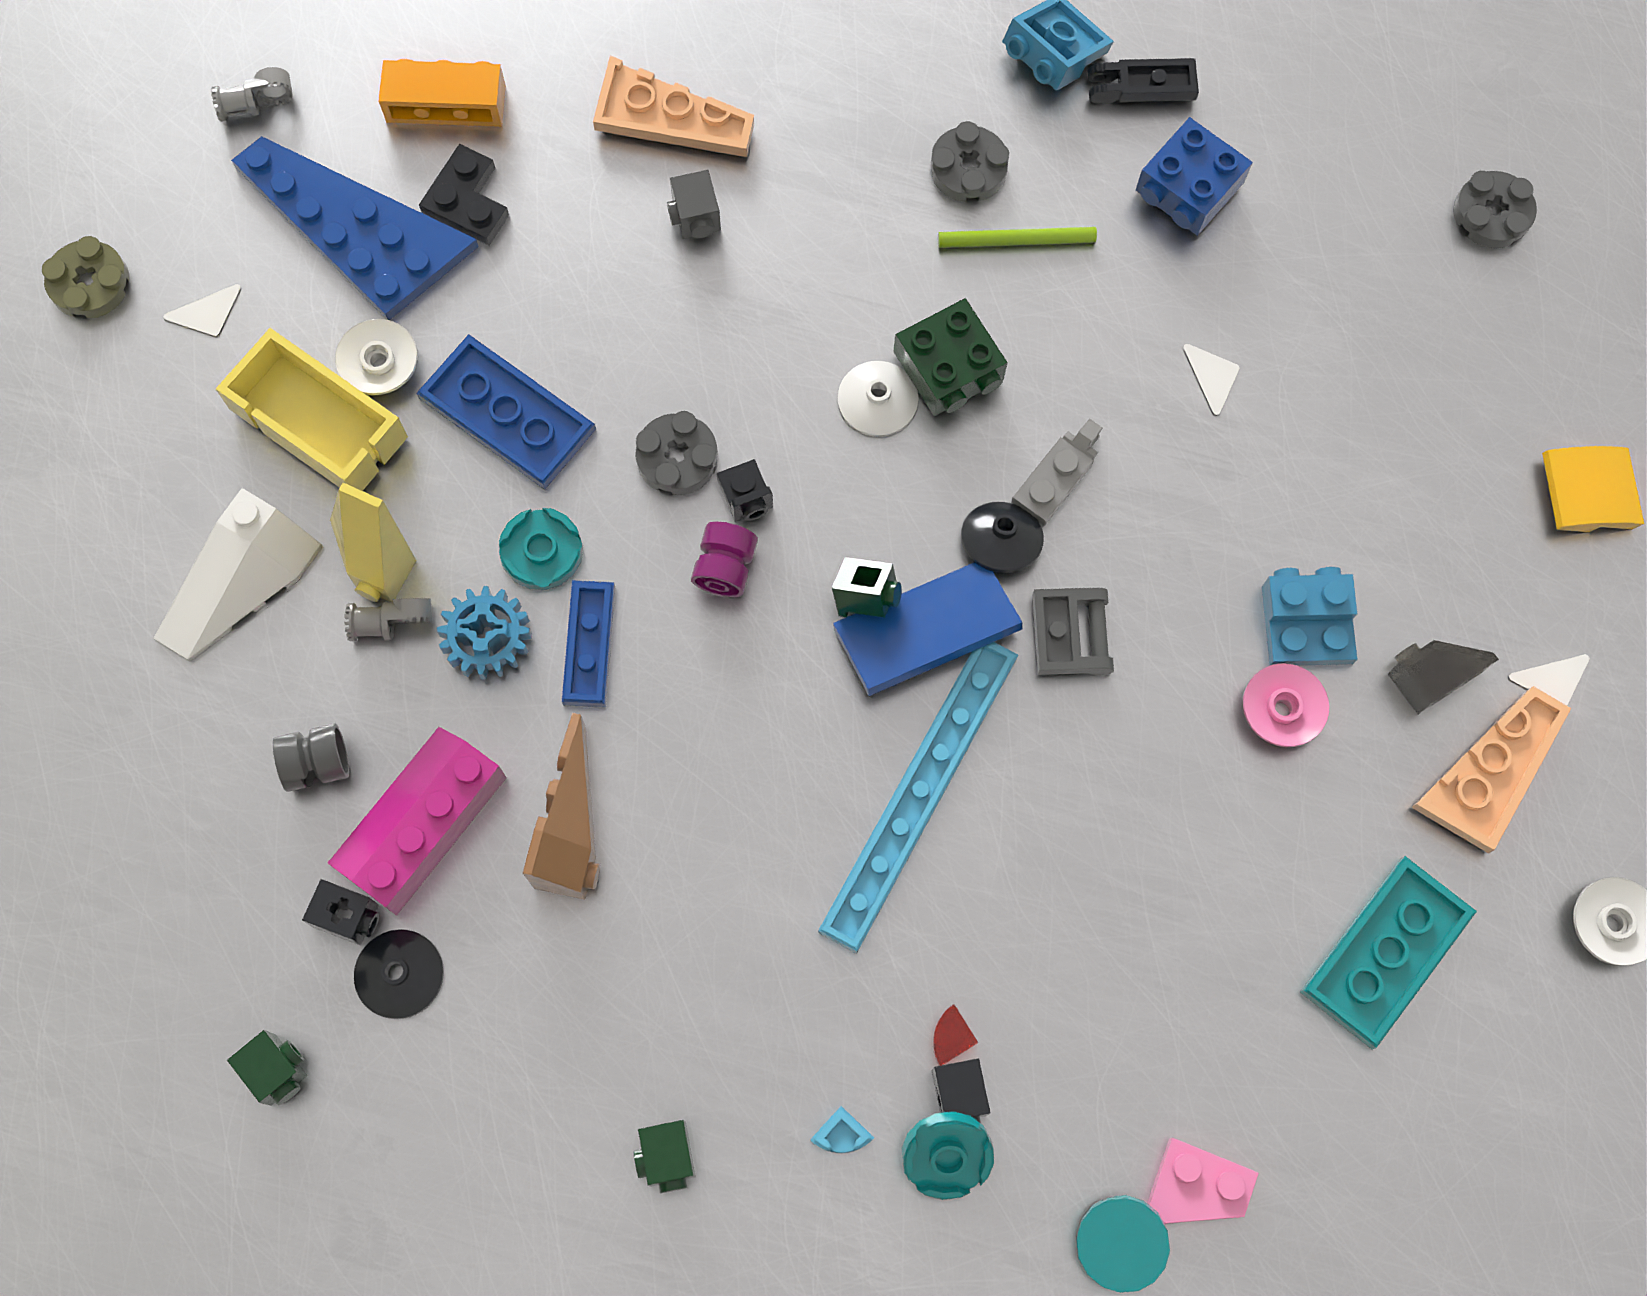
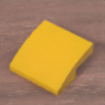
[1542,446,1644,532]

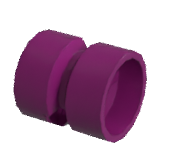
[691,521,758,597]

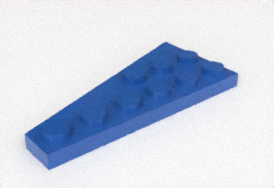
[231,136,479,320]

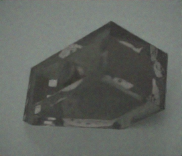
[1388,640,1499,715]

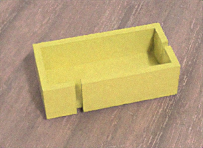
[216,328,408,491]

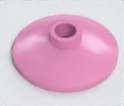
[1243,663,1329,747]

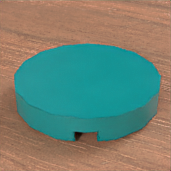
[499,508,583,590]
[902,1112,994,1200]
[1076,1195,1170,1293]

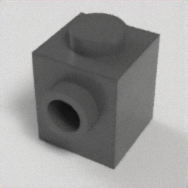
[667,170,721,239]

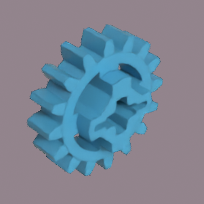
[437,586,532,680]

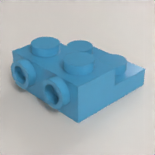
[1002,0,1114,91]
[1262,567,1358,666]

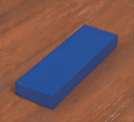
[562,580,615,708]

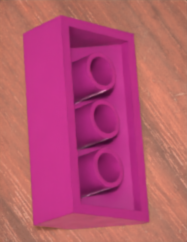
[328,727,507,916]

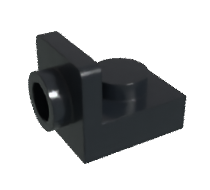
[716,459,773,522]

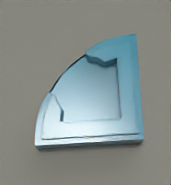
[810,1106,874,1153]

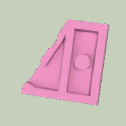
[1147,1138,1259,1224]

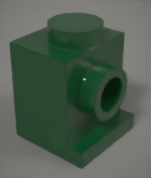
[832,557,902,618]

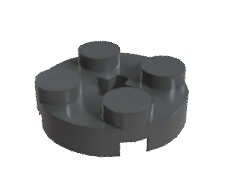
[931,121,1009,202]
[1453,170,1537,248]
[635,411,718,495]

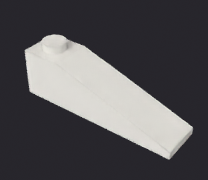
[153,488,323,662]

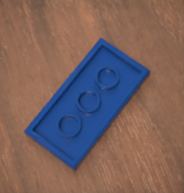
[417,334,596,490]
[833,562,1023,696]

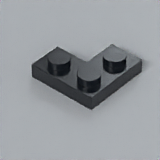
[419,143,509,246]

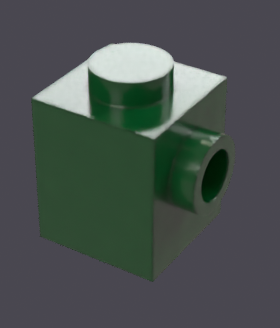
[227,1030,308,1106]
[634,1120,696,1194]

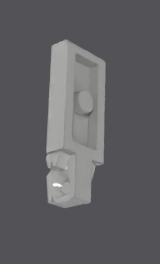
[1011,418,1103,526]

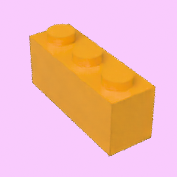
[378,59,506,127]

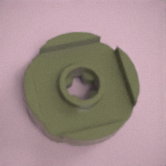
[41,236,129,318]

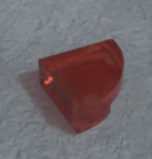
[933,1004,978,1066]

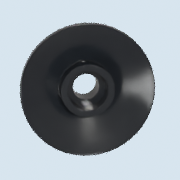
[961,502,1044,573]
[354,929,444,1019]

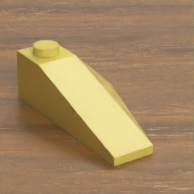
[330,483,417,602]

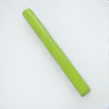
[938,227,1097,248]

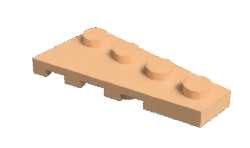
[593,55,754,157]
[1412,686,1571,854]

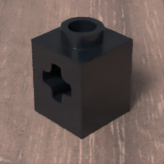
[302,879,379,946]
[931,1058,991,1123]

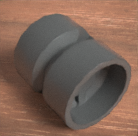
[273,723,349,792]

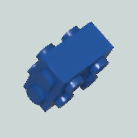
[1135,117,1253,236]

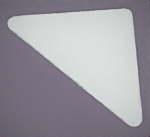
[163,284,241,336]
[1183,344,1240,415]
[1509,654,1590,705]

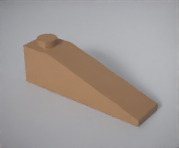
[523,713,600,900]

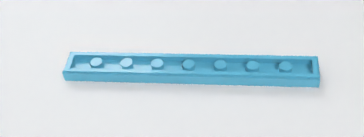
[818,642,1018,954]

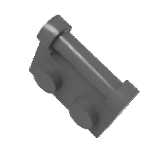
[1032,588,1114,675]

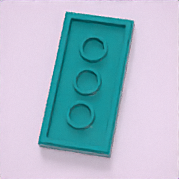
[1300,856,1477,1050]

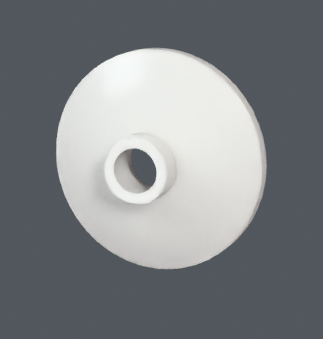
[335,319,418,395]
[838,361,918,437]
[1573,877,1647,966]

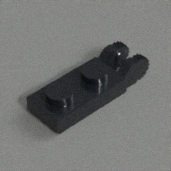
[1087,58,1199,104]

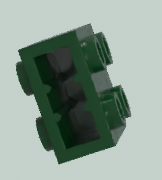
[893,298,1008,416]

